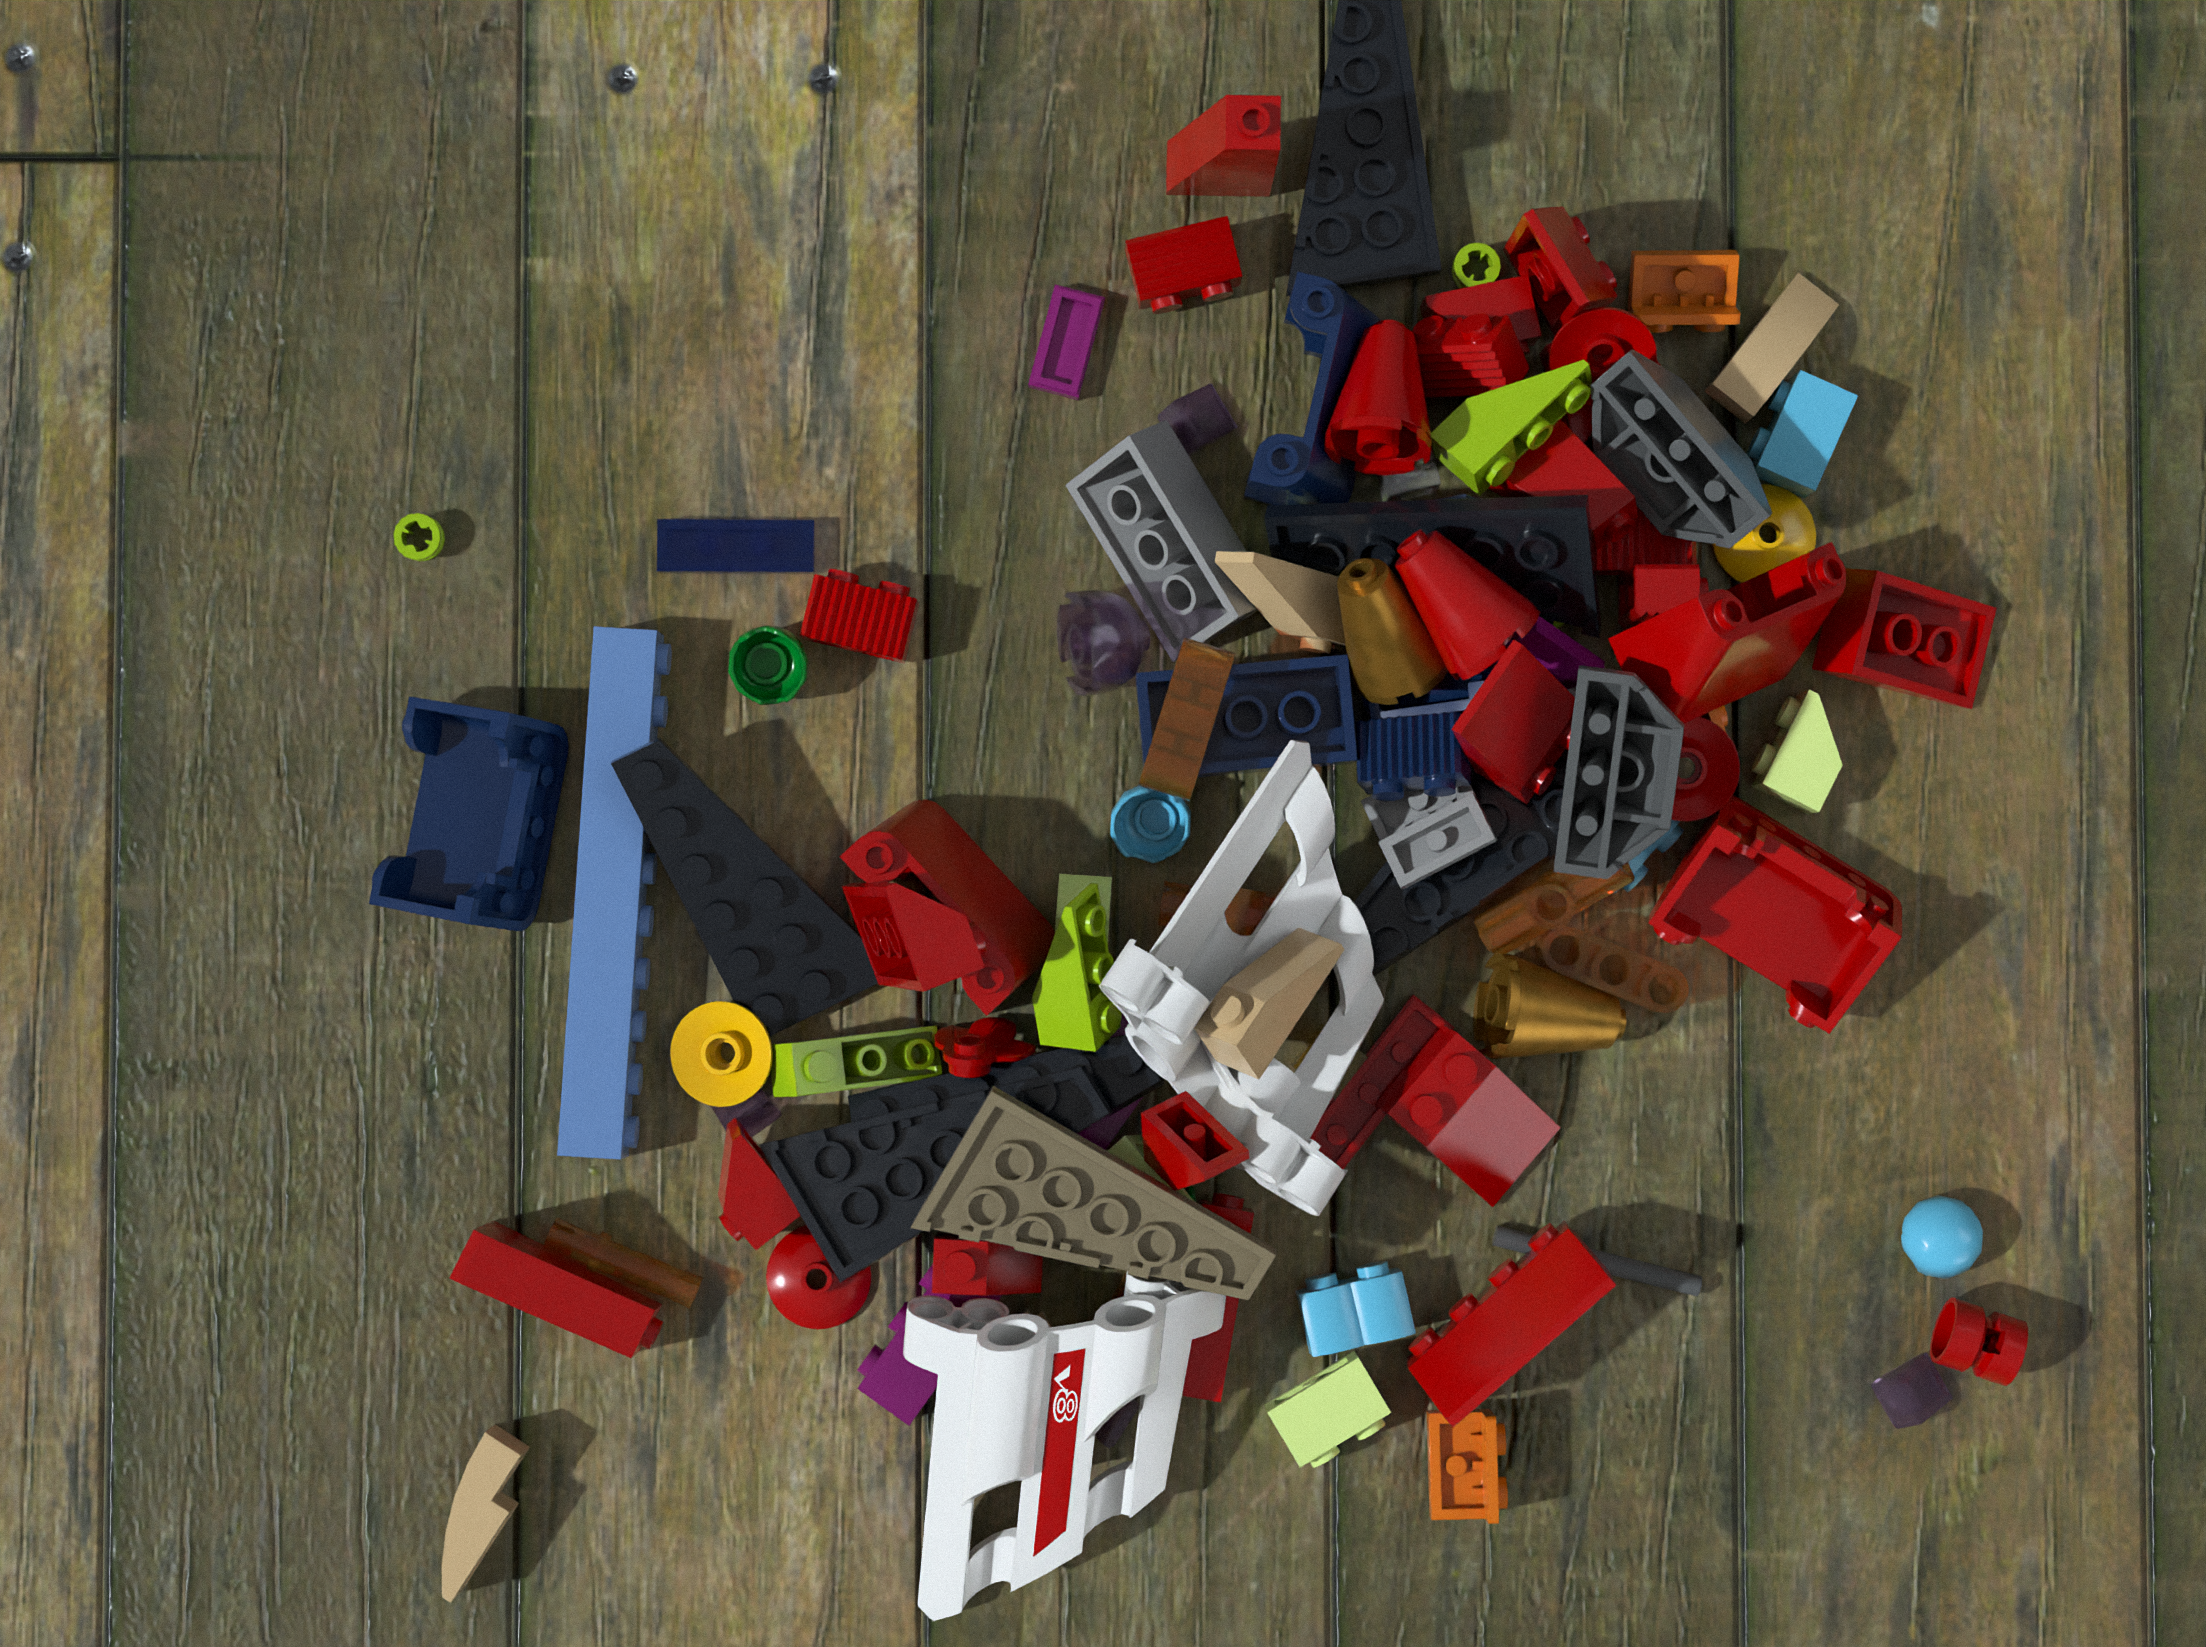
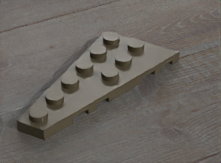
[911,1086,1276,1300]

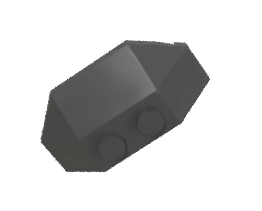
[1591,349,1772,548]
[1553,665,1685,879]

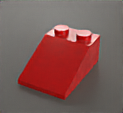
[1503,206,1617,336]
[1812,568,1997,709]
[1452,639,1575,804]
[1375,1025,1561,1207]

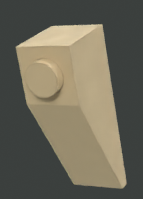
[1215,551,1346,654]
[1194,928,1345,1079]

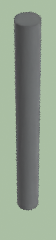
[1492,1225,1702,1297]

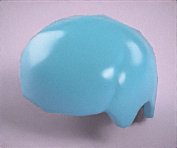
[1110,783,1191,863]
[1901,1195,1983,1279]

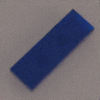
[657,519,816,574]

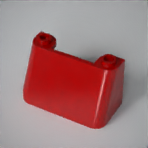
[1608,542,1846,723]
[1648,796,1902,1034]
[839,799,1055,1016]

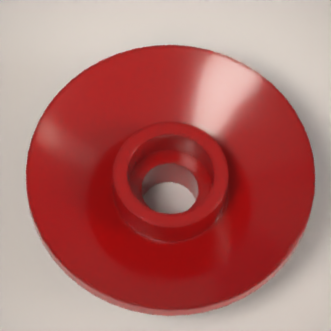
[1550,307,1657,407]
[1672,717,1740,821]
[766,1225,872,1329]

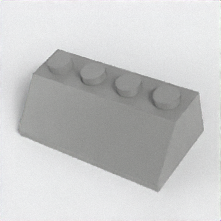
[1066,420,1258,662]

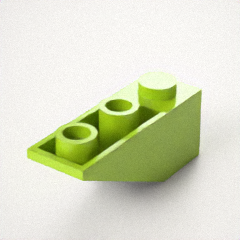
[1431,360,1592,496]
[1032,883,1122,1052]
[771,1025,942,1097]

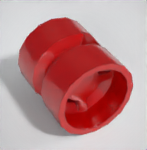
[1930,1297,2028,1386]

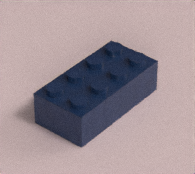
[1135,654,1357,782]

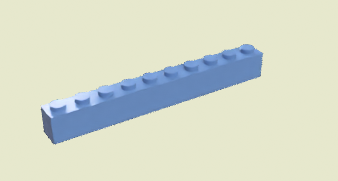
[557,626,672,1160]

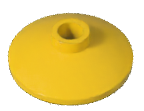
[1712,484,1816,583]
[670,1001,773,1107]

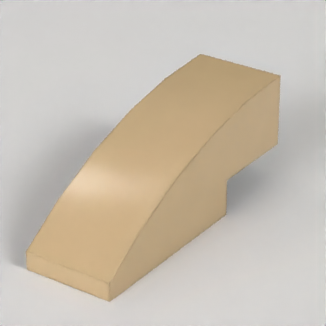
[1704,272,1839,423]
[442,1424,530,1603]

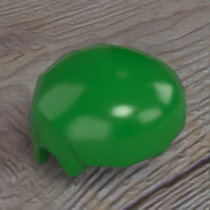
[728,625,809,705]

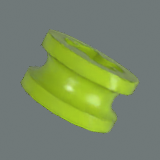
[1451,242,1501,289]
[393,513,445,562]

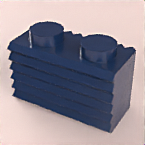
[1356,711,1471,801]

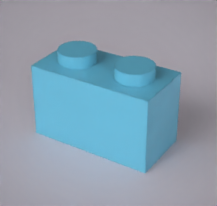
[1747,370,1858,498]

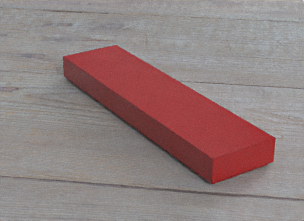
[1310,994,1455,1169]

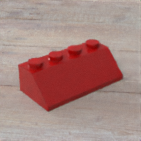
[842,883,986,992]
[1406,1221,1616,1427]

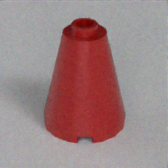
[1325,320,1432,475]
[1395,529,1540,680]

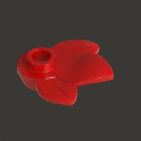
[935,1017,1036,1078]

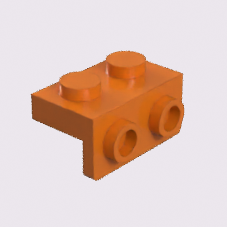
[1628,250,1741,333]
[1426,1409,1508,1524]

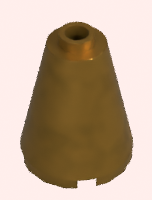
[1337,558,1448,705]
[1473,953,1626,1059]

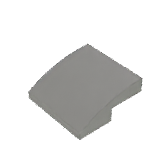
[1361,785,1497,890]

